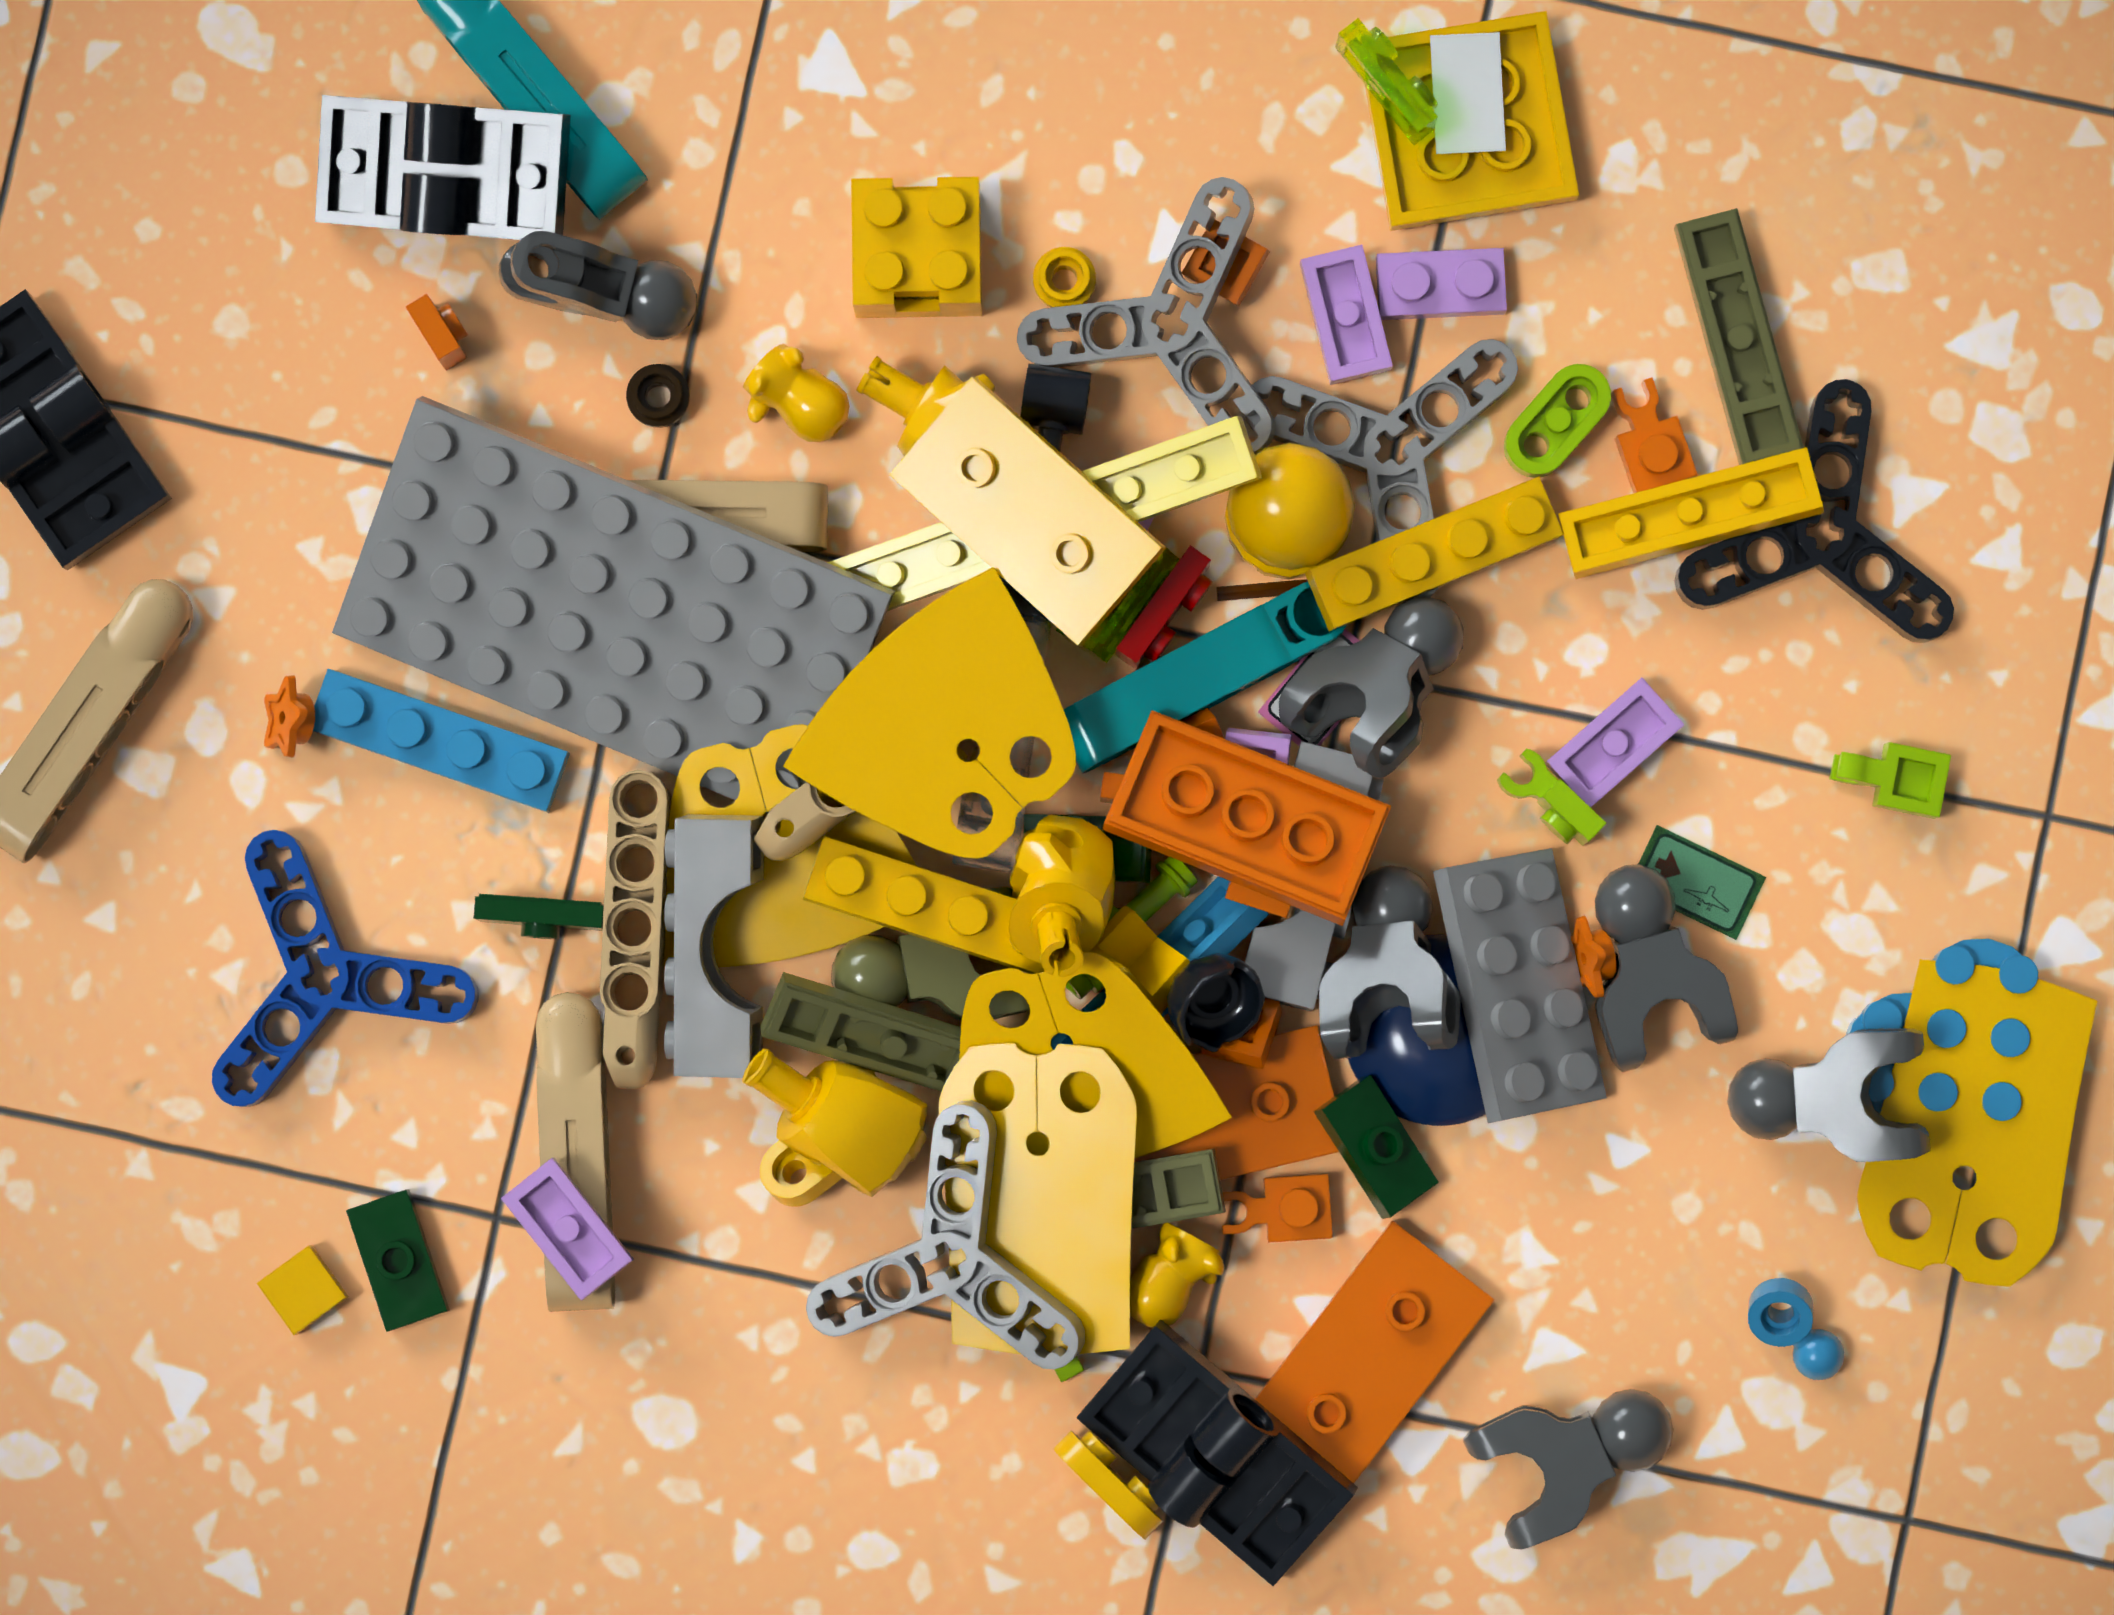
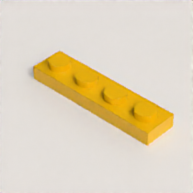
[1558,447,1824,579]
[1305,476,1564,632]
[802,836,1045,975]

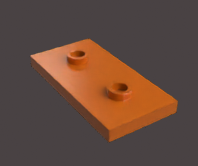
[1102,710,1391,926]
[1134,1025,1339,1180]
[1255,1221,1495,1483]

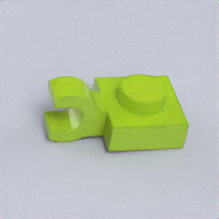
[1829,742,1951,819]
[1497,748,1607,846]

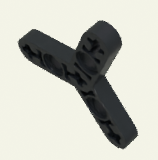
[1674,379,1954,643]

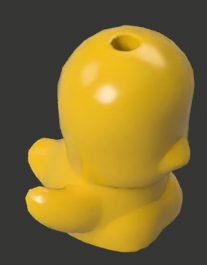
[743,343,850,443]
[1130,1223,1224,1328]

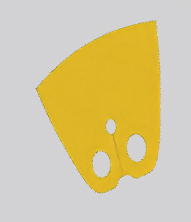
[783,567,1076,859]
[664,724,917,967]
[959,952,1232,1158]

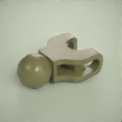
[831,887,1030,1021]

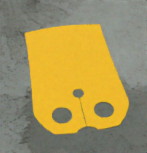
[1857,959,2097,1287]
[939,1043,1137,1354]

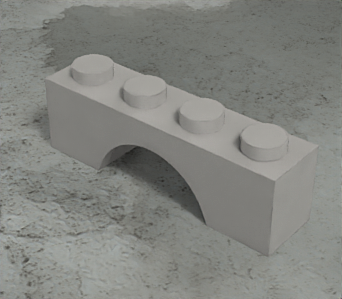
[1245,741,1384,1012]
[664,814,764,1078]

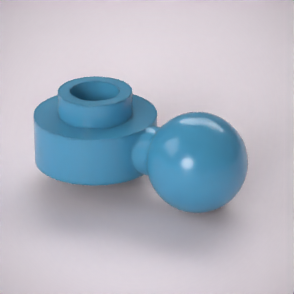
[1748,1278,1844,1380]

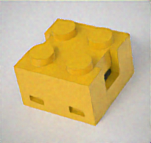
[851,177,982,318]

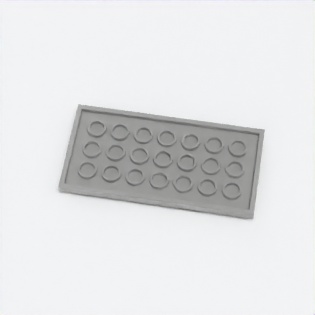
[332,396,895,814]

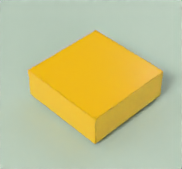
[256,1245,349,1335]

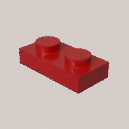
[1115,545,1213,670]

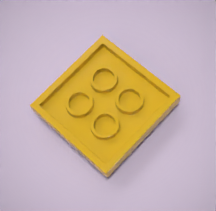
[1358,11,1579,231]

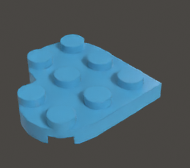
[1845,939,2039,1121]

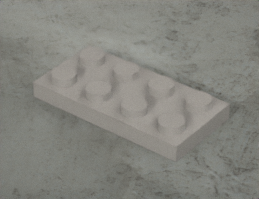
[1433,848,1607,1124]

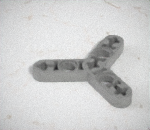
[1017,177,1275,455]
[1244,339,1518,602]
[806,1100,1085,1370]

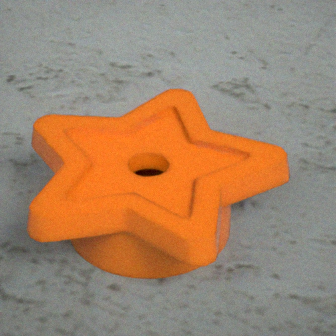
[264,675,315,758]
[1571,915,1616,998]

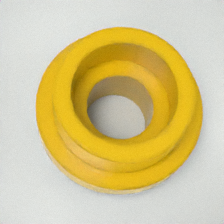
[1033,247,1096,308]

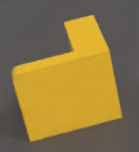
[1090,906,1190,1014]

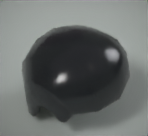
[1167,953,1265,1052]

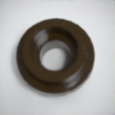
[626,364,690,428]

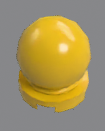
[1224,443,1355,580]

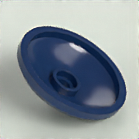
[1347,934,1486,1126]

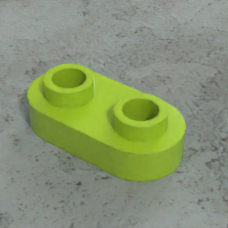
[1504,364,1611,478]

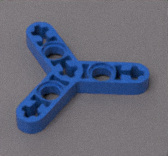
[212,830,479,1107]

